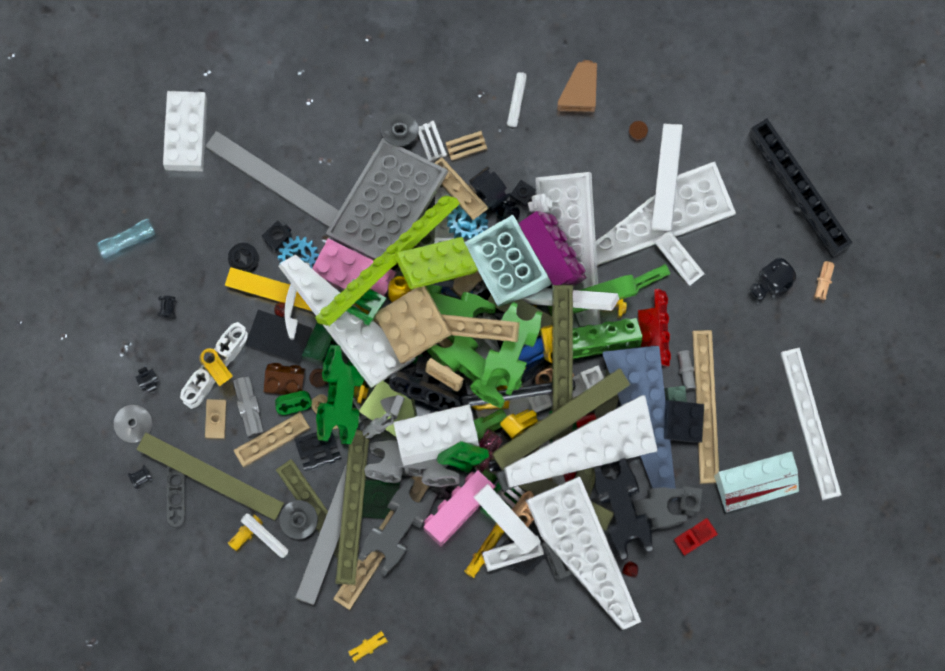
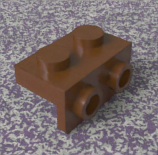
[263,363,306,395]

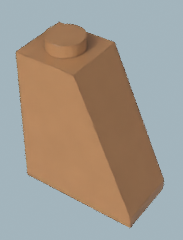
[557,60,597,112]

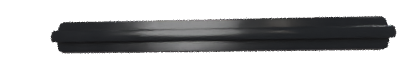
[461,379,575,406]

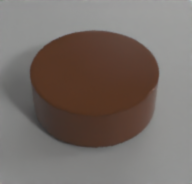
[629,121,648,141]
[309,368,328,388]

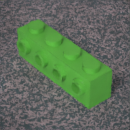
[573,318,643,359]

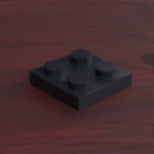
[664,400,704,443]

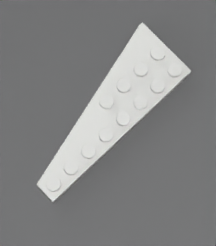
[278,255,416,388]
[504,395,657,487]

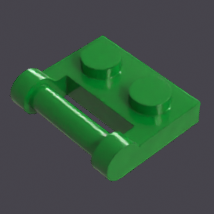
[346,279,386,326]
[437,441,489,473]

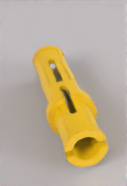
[464,523,505,578]

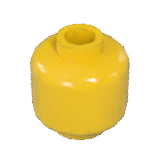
[388,276,413,302]

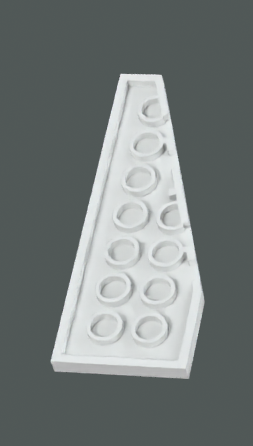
[596,162,736,266]
[536,172,601,326]
[526,477,641,630]

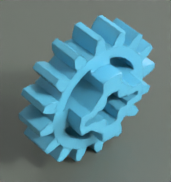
[447,205,489,241]
[278,236,319,268]

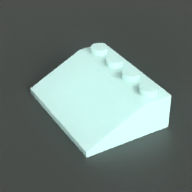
[465,215,552,307]

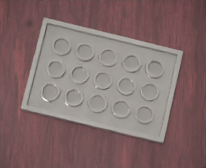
[326,138,448,260]

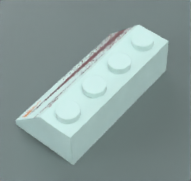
[714,452,799,513]

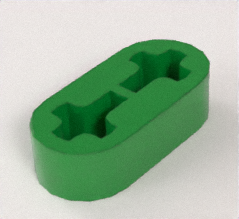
[275,391,312,415]

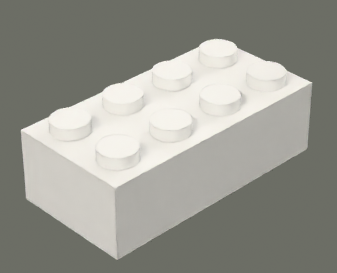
[163,91,207,172]
[393,404,479,466]

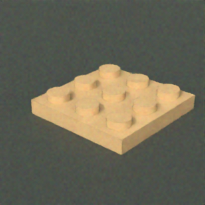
[376,286,452,364]

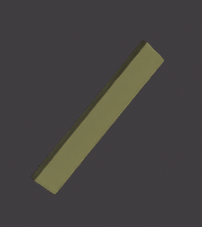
[276,459,340,559]

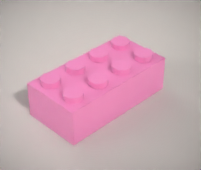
[312,238,397,297]
[424,470,495,547]

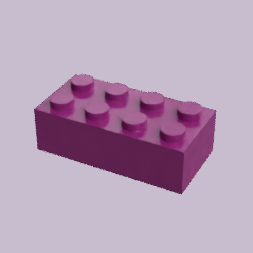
[518,211,587,287]

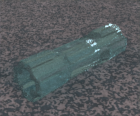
[96,218,155,259]

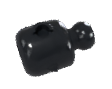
[750,257,796,300]

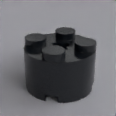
[469,166,510,210]

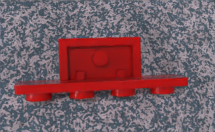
[638,289,671,367]

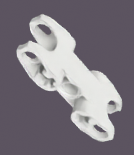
[180,322,248,409]

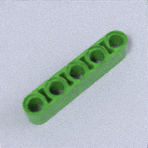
[548,275,638,316]

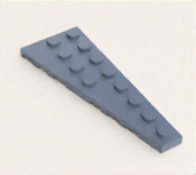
[602,346,677,500]

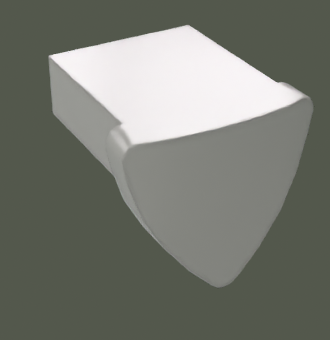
[381,395,404,419]

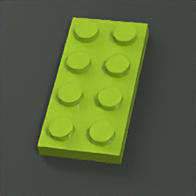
[394,237,478,290]

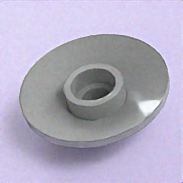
[114,405,152,443]

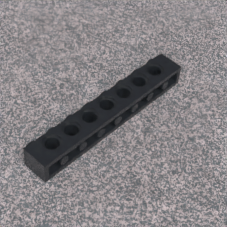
[749,118,853,258]

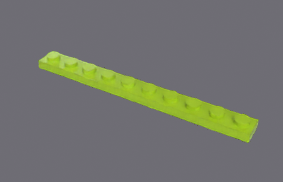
[315,196,460,326]

